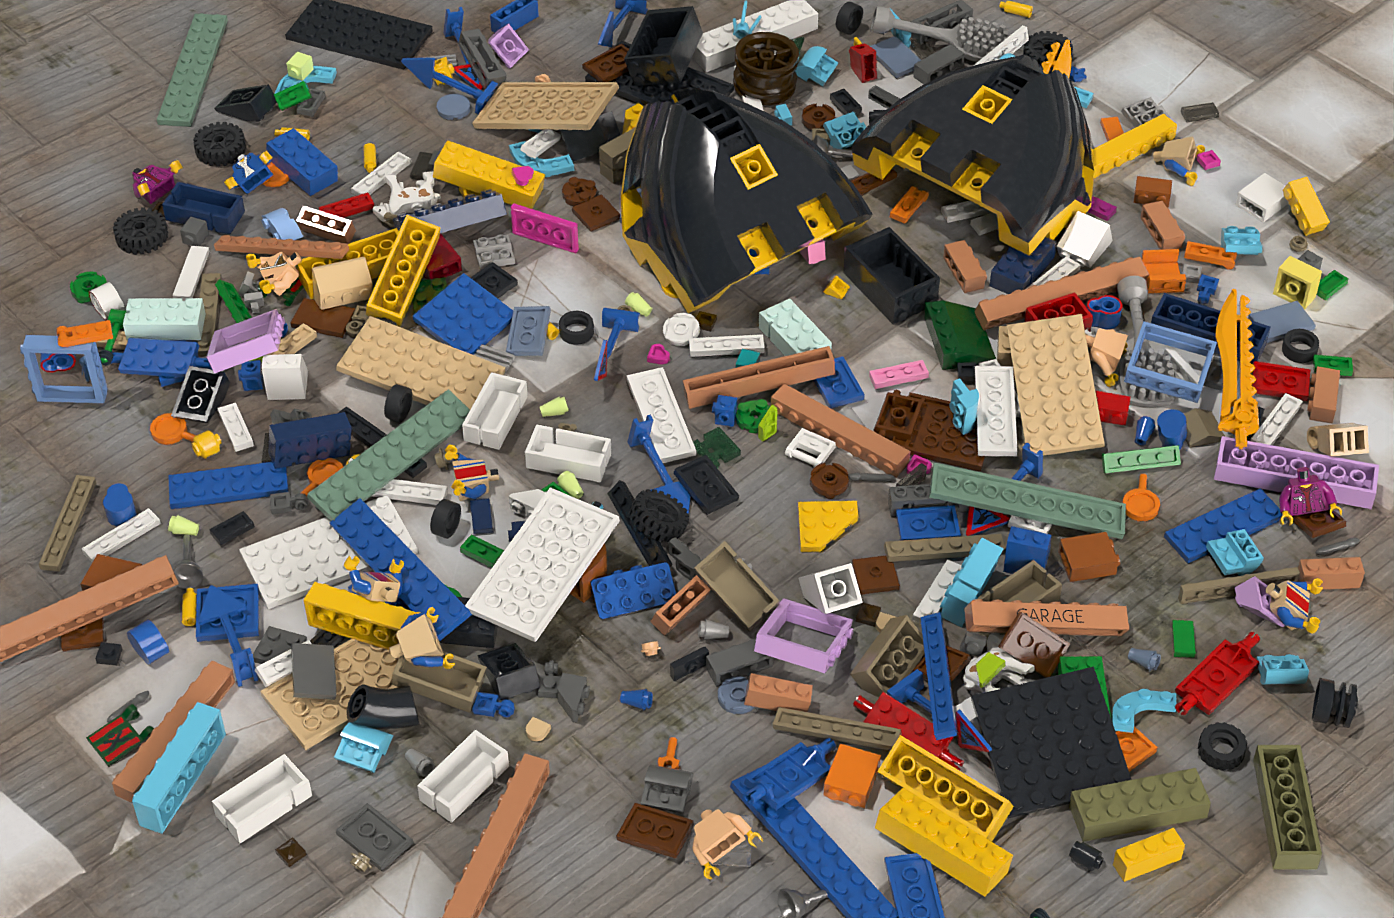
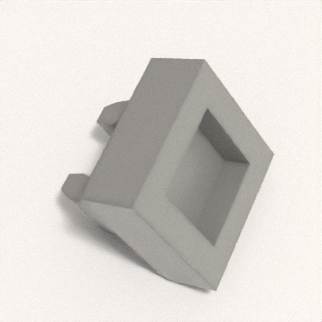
[238,271,259,297]
[244,292,264,314]

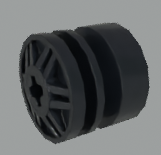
[1312,678,1358,728]

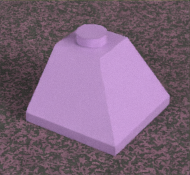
[488,24,529,69]
[1235,576,1285,627]

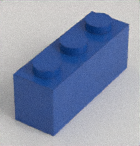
[490,0,539,33]

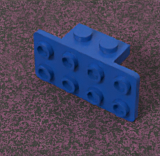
[591,562,676,619]

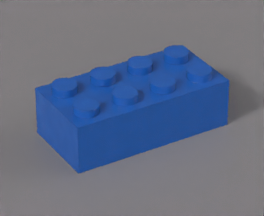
[266,128,338,196]

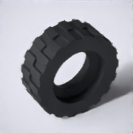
[1197,722,1247,771]

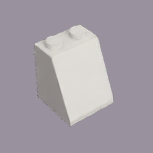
[1057,211,1113,268]
[262,354,308,400]
[798,563,863,614]

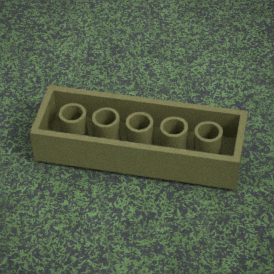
[1253,745,1322,870]
[1069,768,1211,842]

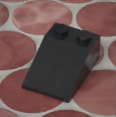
[214,84,277,122]
[560,111,620,162]
[171,366,230,423]
[477,643,540,700]

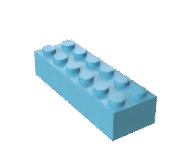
[132,702,226,834]

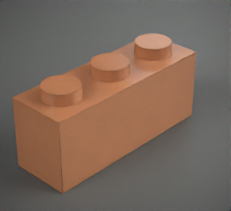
[1141,201,1185,250]
[296,206,356,244]
[943,240,987,293]
[1307,366,1340,423]
[1298,557,1365,590]
[650,575,711,636]
[744,673,813,712]

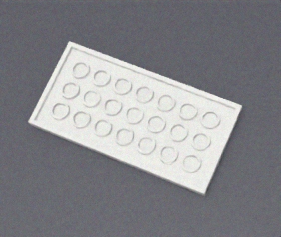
[465,488,620,642]
[239,496,418,610]

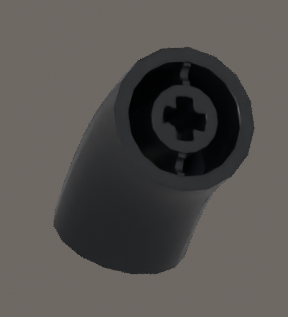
[347,684,420,729]

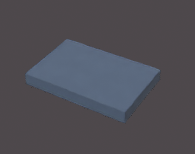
[870,36,921,78]
[1248,301,1316,343]
[506,306,551,356]

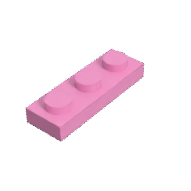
[869,360,929,389]

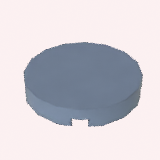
[436,94,470,120]
[718,676,755,714]

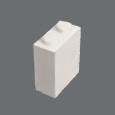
[1236,173,1289,223]

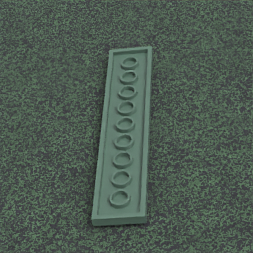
[157,13,228,127]
[307,389,470,521]
[929,462,1126,539]

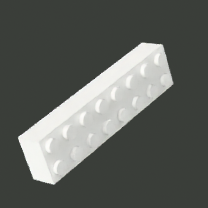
[692,0,818,73]

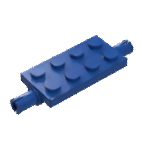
[111,338,213,378]
[743,738,836,810]

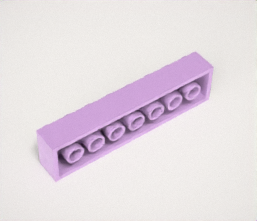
[1214,436,1379,509]

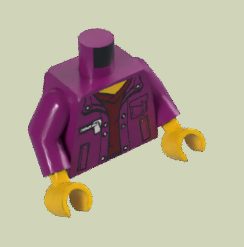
[132,160,183,204]
[1279,467,1342,526]

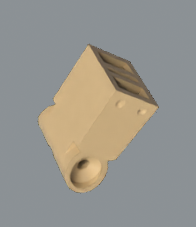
[1307,423,1369,456]

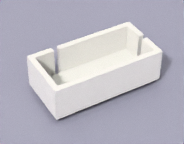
[462,372,528,450]
[525,425,611,482]
[417,730,509,823]
[212,754,312,843]

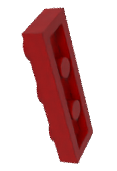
[318,192,375,218]

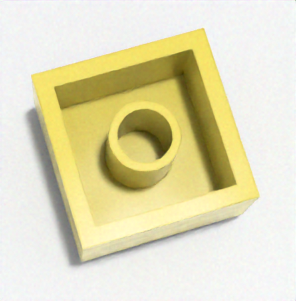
[1273,256,1322,309]

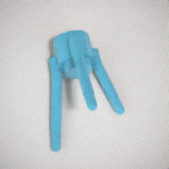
[733,0,762,39]

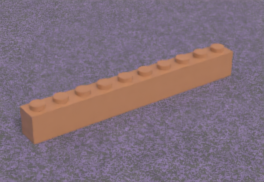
[975,257,1149,330]
[0,555,179,662]
[442,753,550,918]

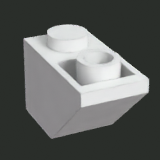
[509,489,546,518]

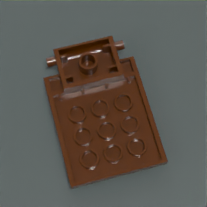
[873,389,986,472]

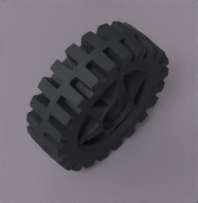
[1023,31,1073,73]
[193,122,246,167]
[113,207,168,255]
[629,489,689,542]

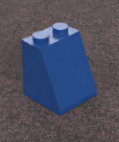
[1003,526,1051,574]

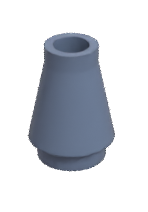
[1128,648,1161,671]

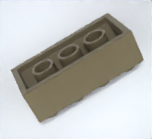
[850,615,925,697]

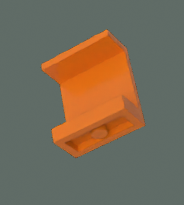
[1141,249,1186,293]

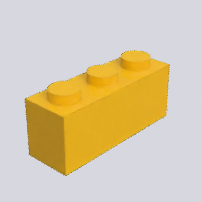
[1283,177,1330,236]
[1113,828,1185,882]

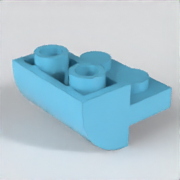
[795,46,838,86]
[823,112,866,149]
[1221,226,1263,255]
[949,379,979,435]
[1206,529,1264,576]
[1257,654,1309,685]
[334,722,393,773]

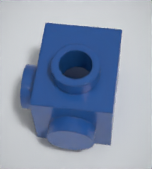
[238,360,263,391]
[712,395,737,427]

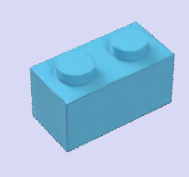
[774,104,792,125]

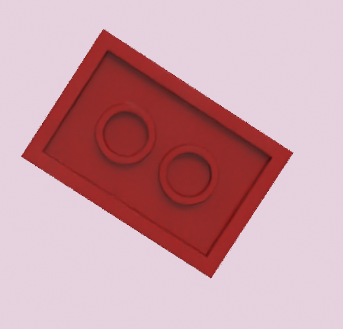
[1251,361,1311,401]

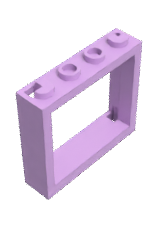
[207,309,285,373]
[754,598,854,673]

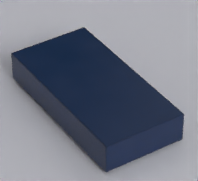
[470,498,493,535]

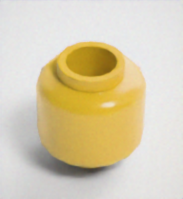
[191,430,222,459]

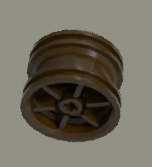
[733,32,799,105]

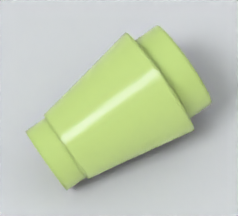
[625,292,652,317]
[540,397,569,417]
[557,471,584,499]
[168,515,199,536]

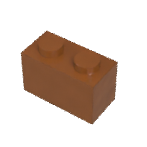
[1133,176,1172,207]

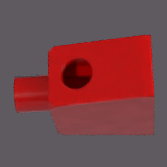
[849,43,877,83]

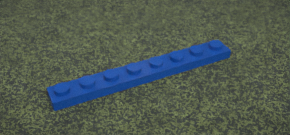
[920,612,957,740]

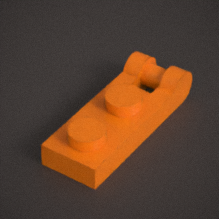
[890,186,929,224]
[1184,241,1237,269]
[56,320,113,347]

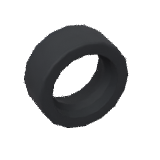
[835,2,863,35]
[559,310,594,345]
[1282,328,1319,363]
[384,384,413,422]
[430,499,461,539]

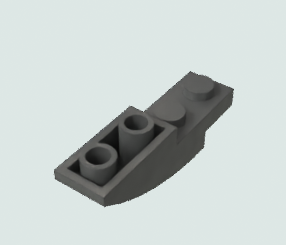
[669,537,706,581]

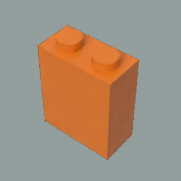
[823,744,881,808]

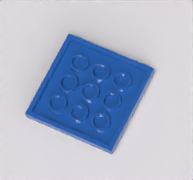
[413,273,513,355]

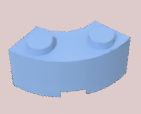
[261,208,303,240]

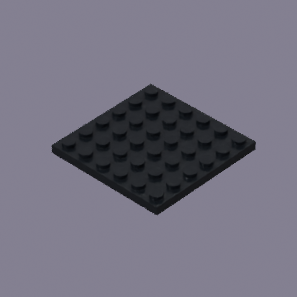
[971,666,1132,819]

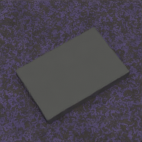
[291,643,337,700]
[336,803,413,871]

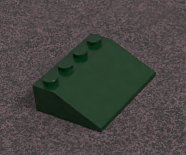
[924,300,996,370]

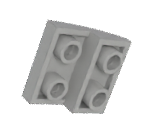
[1121,97,1171,127]
[473,234,515,270]

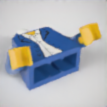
[224,151,273,194]

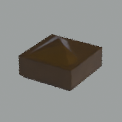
[856,602,881,627]
[275,837,307,867]

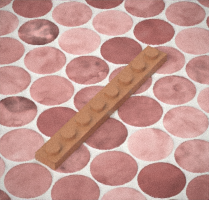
[214,235,349,259]

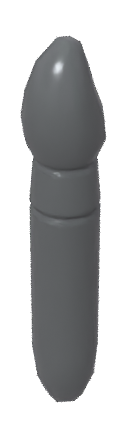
[848,472,895,482]
[1315,537,1360,555]
[107,691,149,723]

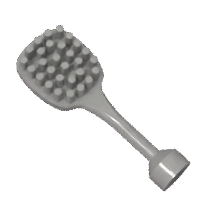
[870,6,1008,62]
[1117,276,1176,407]

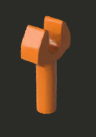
[658,737,679,770]

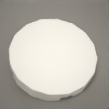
[663,313,700,346]

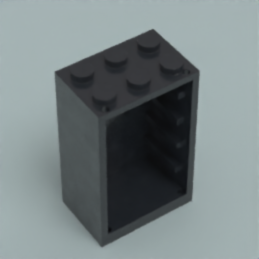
[624,6,703,86]
[843,227,940,324]

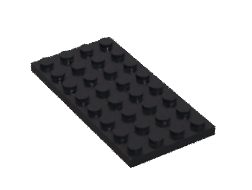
[285,0,433,70]
[585,40,734,106]

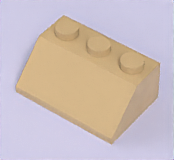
[312,257,373,310]

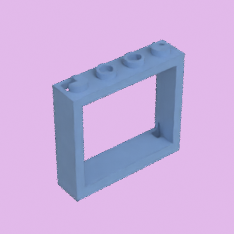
[1124,321,1217,403]
[20,335,108,403]

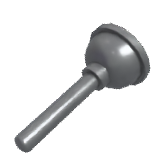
[813,135,853,157]
[173,535,203,589]
[778,888,828,918]

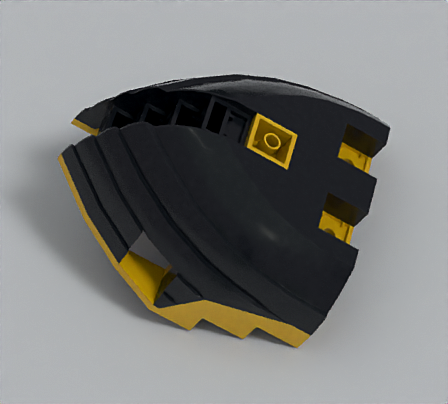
[852,55,1094,256]
[621,87,873,314]

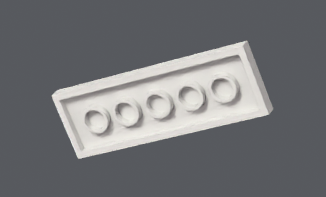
[975,366,1017,456]
[627,367,696,463]

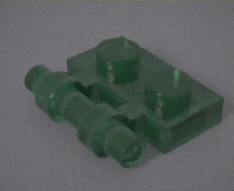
[693,427,741,468]

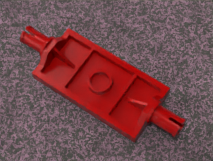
[1175,631,1260,715]
[853,692,964,771]

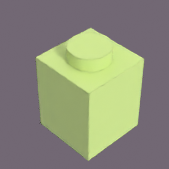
[287,52,314,81]

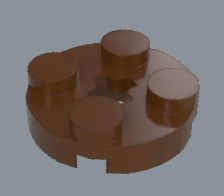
[802,103,836,129]
[562,177,597,207]
[810,463,849,499]

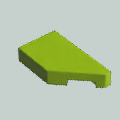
[758,405,777,441]
[976,652,1006,689]

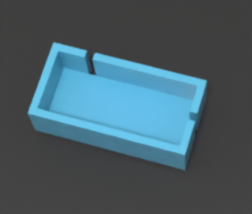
[940,538,1004,628]

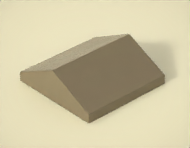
[1184,408,1225,448]

